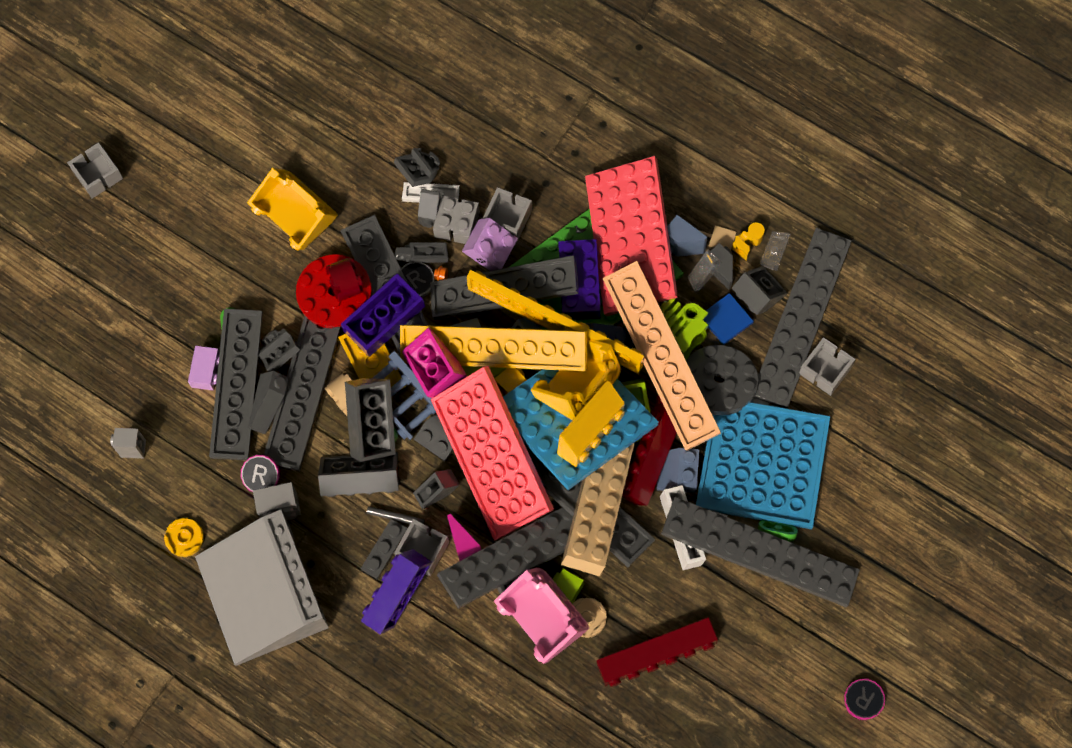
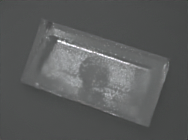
[760,231,791,271]
[688,250,722,292]

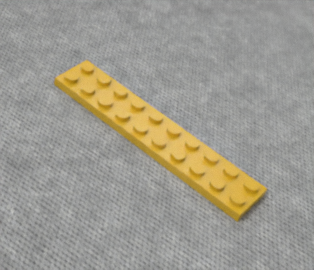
[467,270,644,374]
[400,325,587,371]

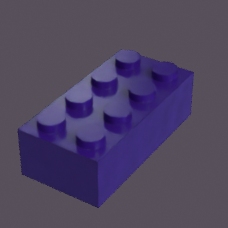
[558,239,601,320]
[341,274,425,357]
[361,549,432,634]

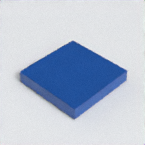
[704,293,753,345]

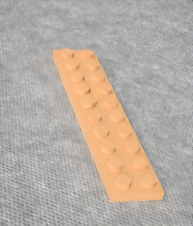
[603,261,722,451]

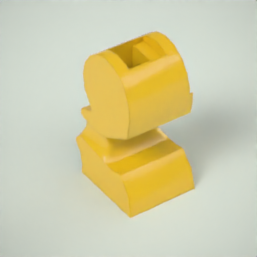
[732,222,765,261]

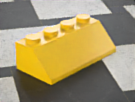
[557,380,625,467]

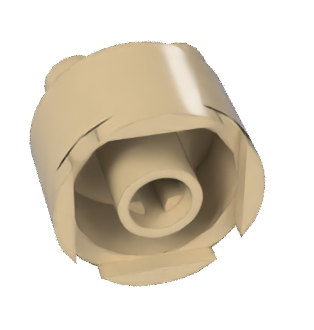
[324,371,352,416]

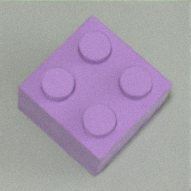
[462,218,518,271]

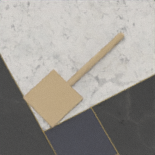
[699,226,736,250]

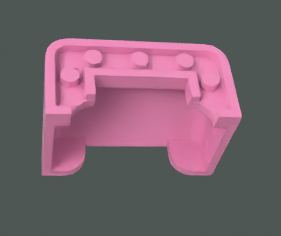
[494,568,589,664]

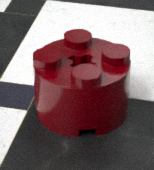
[325,258,363,302]

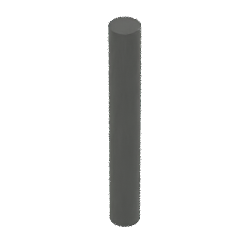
[367,506,425,524]

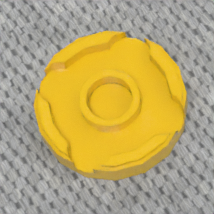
[164,518,204,557]

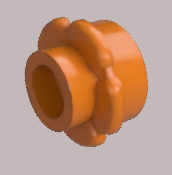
[434,266,448,281]

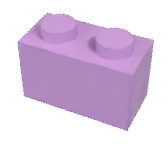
[188,346,220,391]

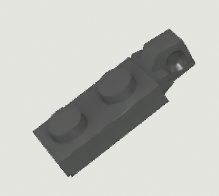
[395,243,448,263]

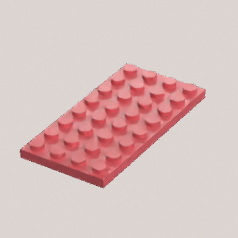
[585,156,678,316]
[431,366,554,541]

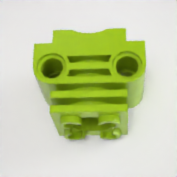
[660,299,708,360]

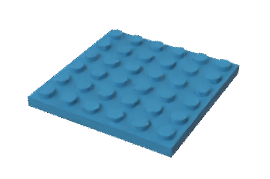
[503,369,658,490]
[696,402,830,529]

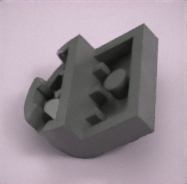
[394,148,440,187]
[258,329,300,372]
[414,415,453,461]

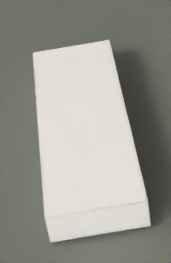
[402,182,460,202]

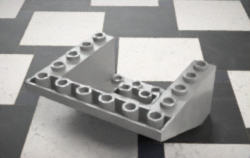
[195,510,329,666]

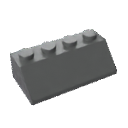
[345,378,396,462]
[318,452,399,497]

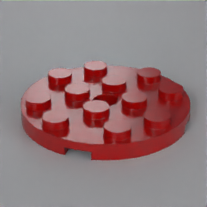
[296,254,372,329]

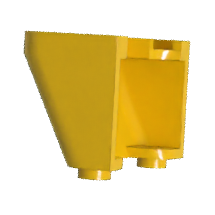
[247,168,338,251]
[531,338,620,420]

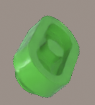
[758,520,798,542]

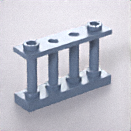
[372,351,436,441]

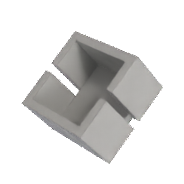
[67,142,123,198]
[483,187,532,241]
[433,195,480,244]
[799,337,855,396]
[253,482,301,520]
[394,519,449,576]

